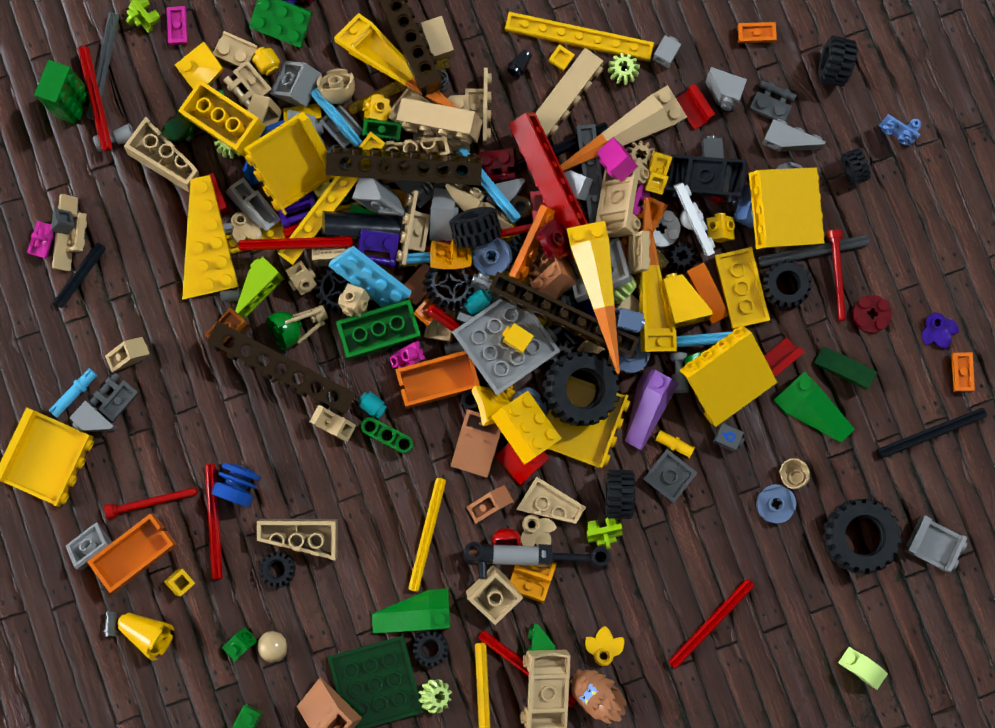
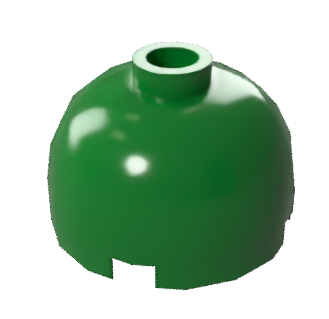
[266,311,302,350]

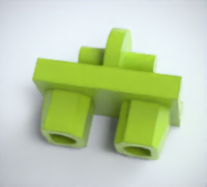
[126,0,160,33]
[587,517,623,550]

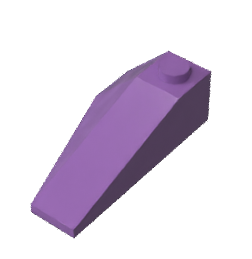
[625,366,679,451]

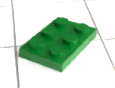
[249,0,313,48]

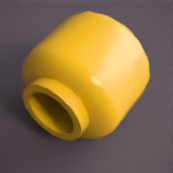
[252,47,280,76]

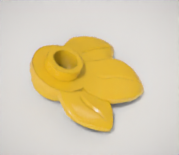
[585,626,625,666]

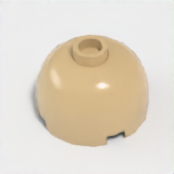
[317,69,355,104]

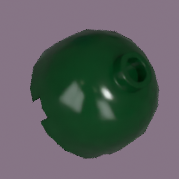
[159,113,197,143]

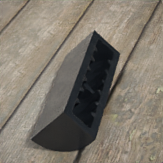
[321,211,401,238]

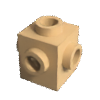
[285,260,317,295]
[338,283,370,317]

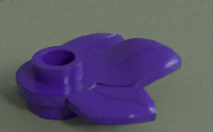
[922,313,959,349]

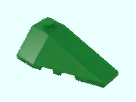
[773,371,855,443]
[372,588,451,633]

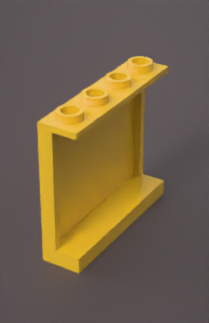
[243,112,336,215]
[749,168,825,249]
[680,325,777,427]
[547,376,630,469]
[0,407,94,507]

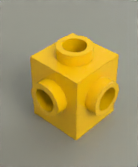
[362,94,391,121]
[707,213,735,243]

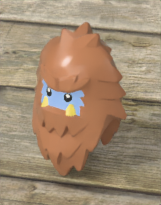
[570,669,627,724]

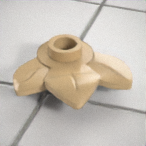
[231,212,262,242]
[521,515,557,546]

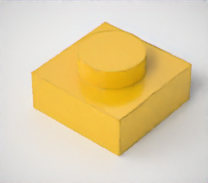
[549,44,575,71]

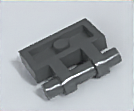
[749,80,796,121]
[90,372,139,422]

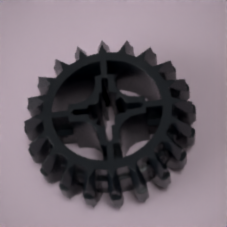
[314,267,352,315]
[422,267,474,312]

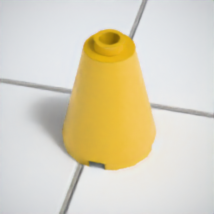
[117,613,174,661]

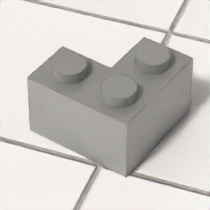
[429,188,460,242]

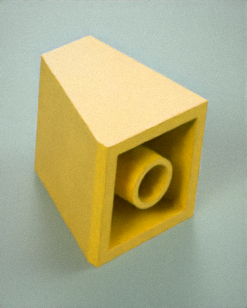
[663,273,713,328]

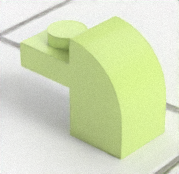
[838,647,888,690]

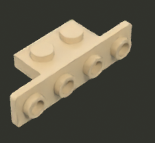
[465,67,492,145]
[396,190,431,267]
[52,194,87,271]

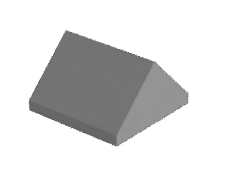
[66,522,112,570]

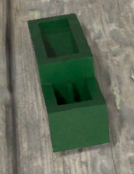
[813,347,878,391]

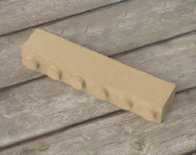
[536,48,604,138]

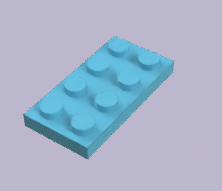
[329,246,412,307]

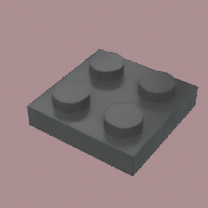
[643,449,697,503]

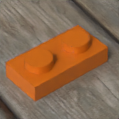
[737,22,777,44]
[951,352,975,392]

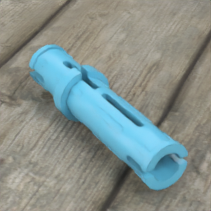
[49,368,98,418]

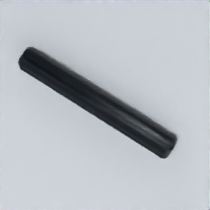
[54,243,106,308]

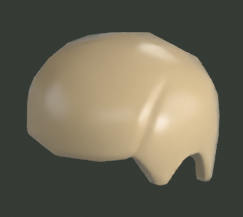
[779,458,810,489]
[257,631,287,663]

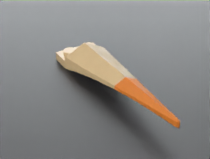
[560,85,687,171]

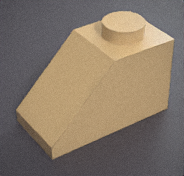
[105,337,150,373]

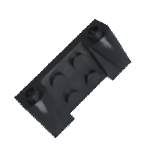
[665,154,748,206]

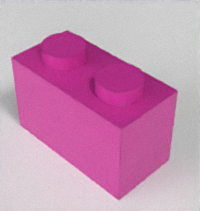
[597,137,638,182]

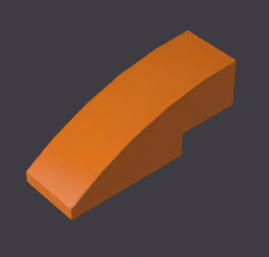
[685,262,728,325]

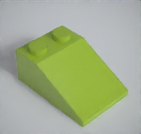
[235,257,284,319]

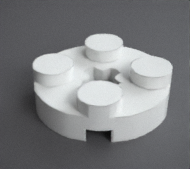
[653,210,681,248]

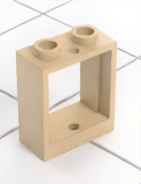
[247,93,282,140]

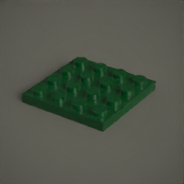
[327,635,424,728]

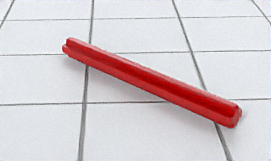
[78,46,112,152]
[238,236,353,251]
[205,464,223,579]
[669,579,755,669]
[478,630,577,708]

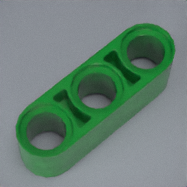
[361,418,414,454]

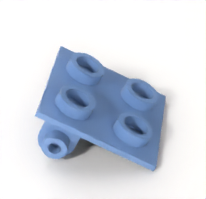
[879,114,921,146]

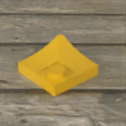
[175,42,224,89]
[471,386,511,426]

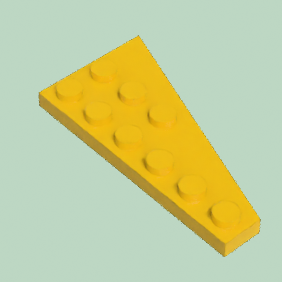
[182,175,239,300]

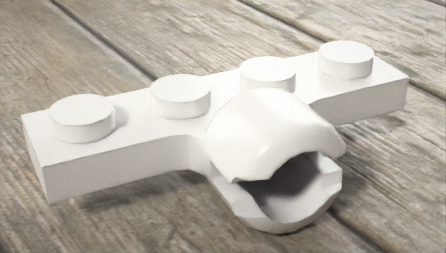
[674,183,715,256]

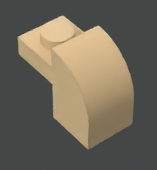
[310,405,356,442]

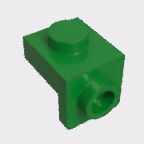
[222,627,257,662]

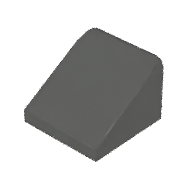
[51,208,75,234]

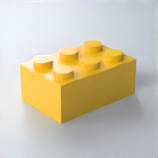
[491,391,562,465]

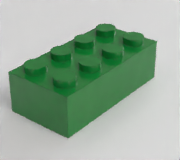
[34,59,89,124]
[336,299,422,361]

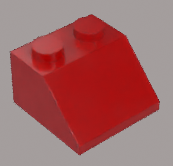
[495,443,550,485]

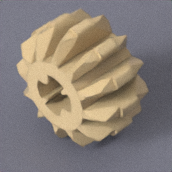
[626,140,655,169]

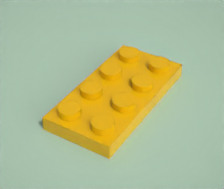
[714,247,770,330]

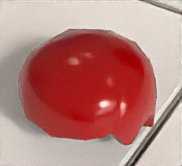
[492,528,521,546]

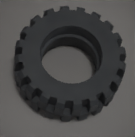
[542,351,620,426]
[823,498,902,574]

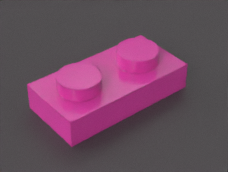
[167,6,188,45]

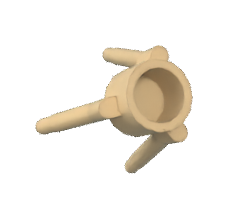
[285,305,328,344]

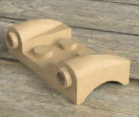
[595,159,649,238]
[520,650,571,728]

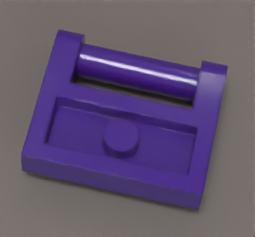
[278,191,316,228]
[358,229,400,268]

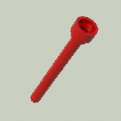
[827,229,846,321]
[104,488,198,520]

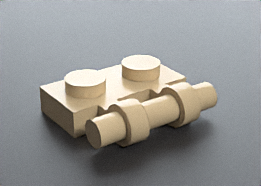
[223,60,272,109]

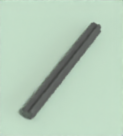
[86,12,119,120]
[758,235,869,267]

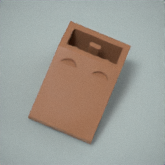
[528,243,577,299]
[451,409,501,478]
[297,677,362,728]

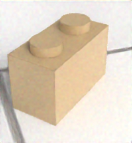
[420,16,454,62]

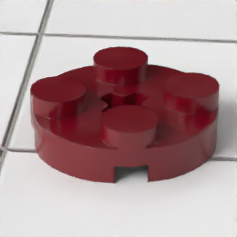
[537,220,571,259]
[852,295,892,334]

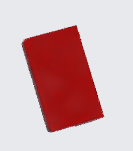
[676,83,715,130]
[764,338,804,377]

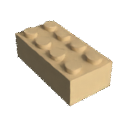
[396,98,483,144]

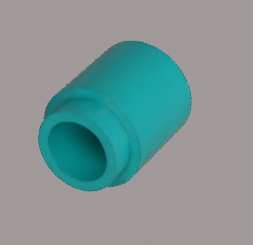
[464,288,493,316]
[358,391,388,419]

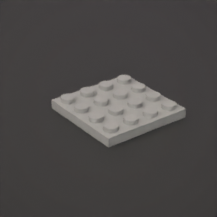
[452,299,560,396]

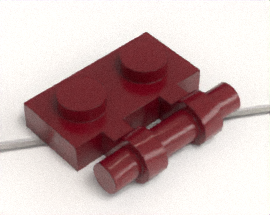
[478,148,517,182]

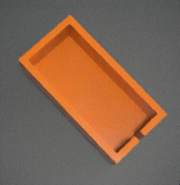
[395,351,480,409]
[87,513,178,593]

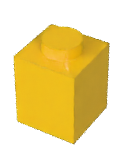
[502,323,534,354]
[163,568,195,597]

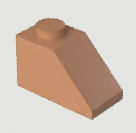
[467,485,514,523]

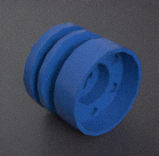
[211,463,261,508]

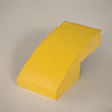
[644,151,672,195]

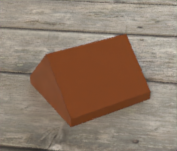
[204,308,252,355]

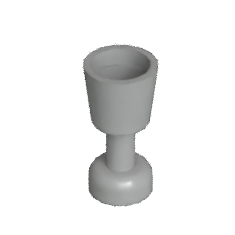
[93,123,133,152]
[670,352,689,393]

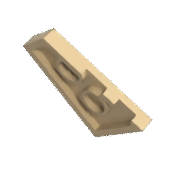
[516,477,586,524]

